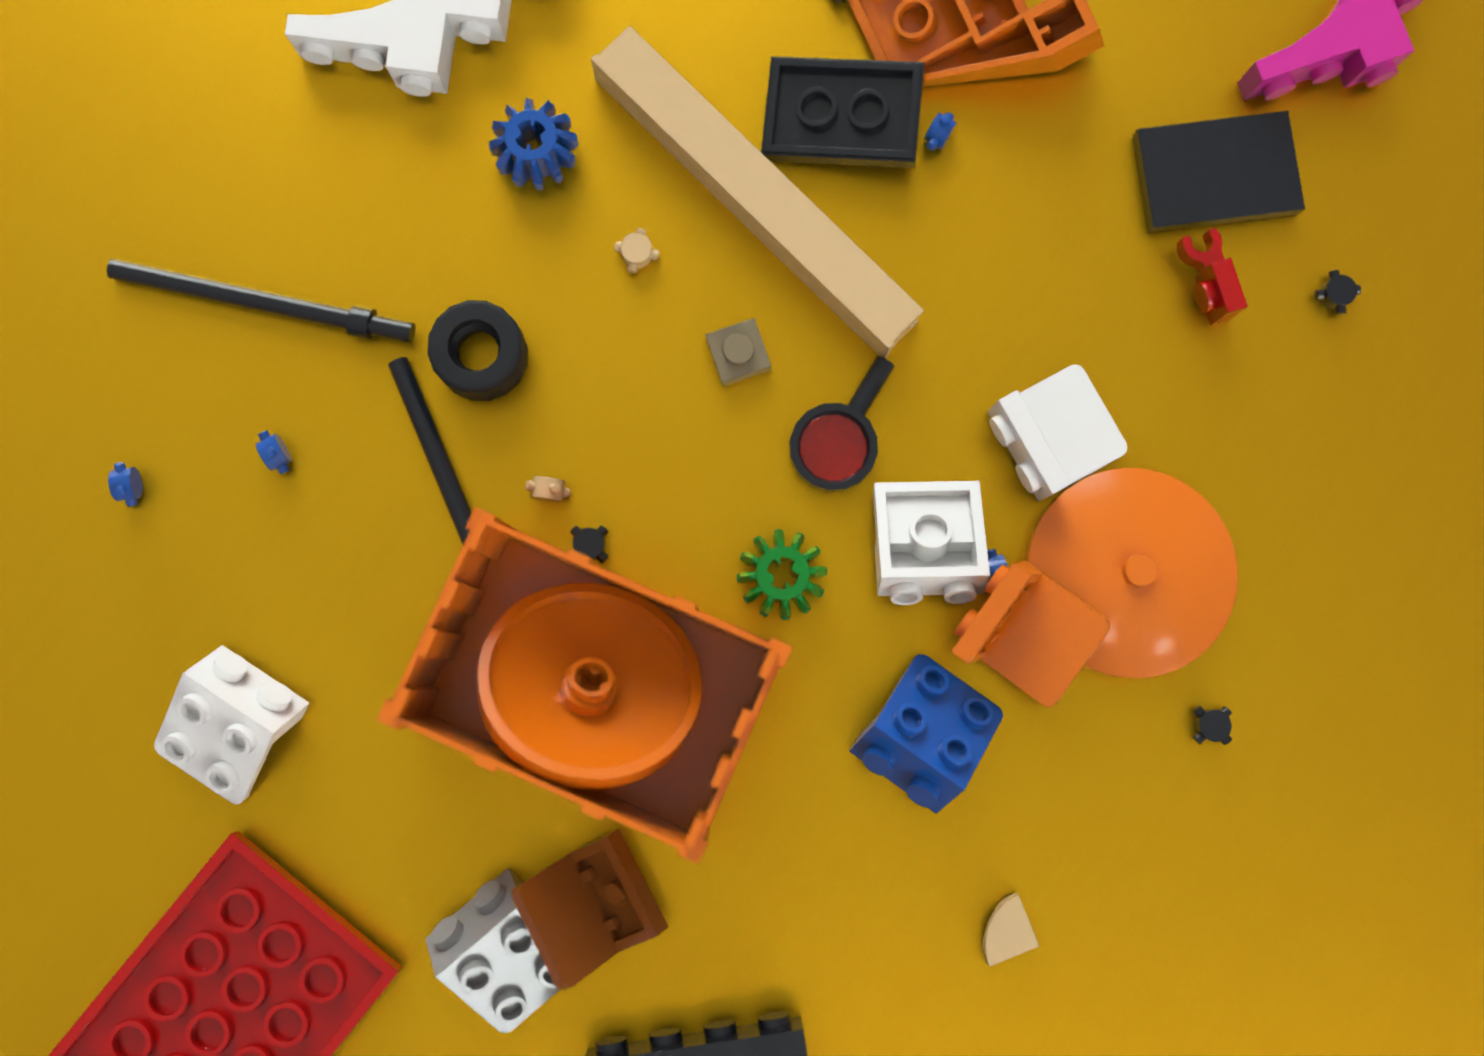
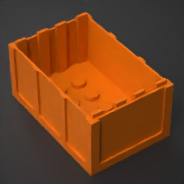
[377,507,793,864]

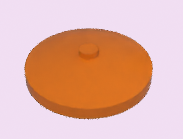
[1024,468,1238,678]
[476,583,702,789]

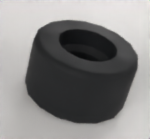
[427,300,528,401]

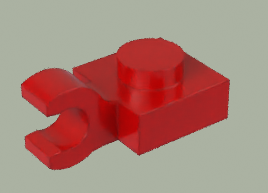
[1177,228,1248,325]

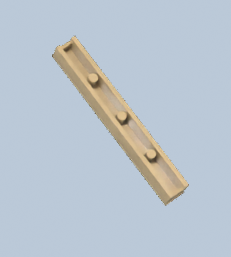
[591,26,924,359]

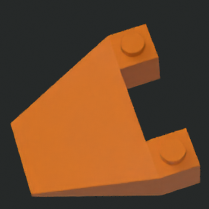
[848,0,1104,87]

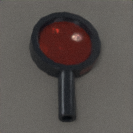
[789,356,894,492]

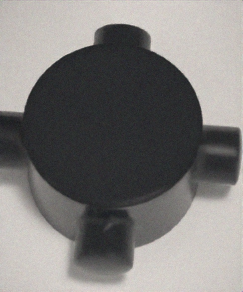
[1314,270,1361,315]
[570,525,609,563]
[1192,705,1232,745]

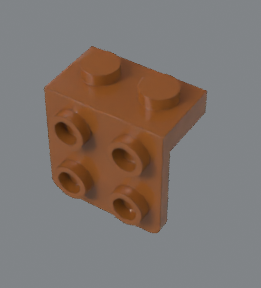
[512,829,669,990]

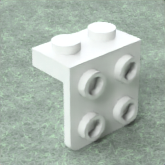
[987,364,1127,502]
[154,645,309,804]

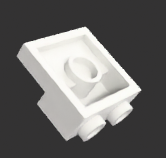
[873,481,990,605]

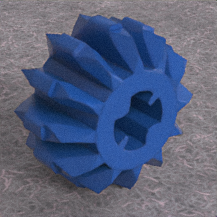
[489,97,579,191]

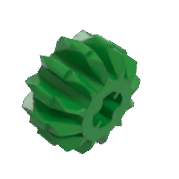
[737,529,827,620]

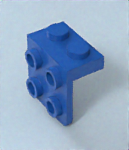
[849,654,1003,814]

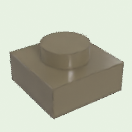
[705,318,771,387]

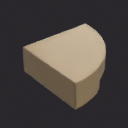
[982,892,1039,967]

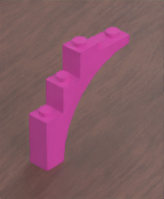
[1237,0,1423,101]

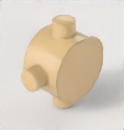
[614,228,659,273]
[525,476,570,502]

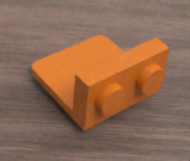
[951,561,1111,707]

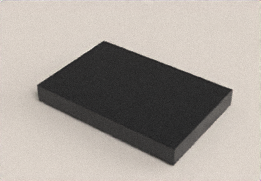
[761,56,925,168]
[1133,111,1305,233]

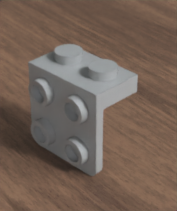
[425,868,560,1033]

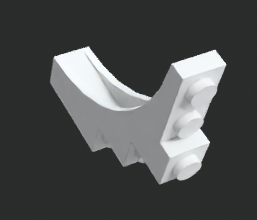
[285,0,512,97]

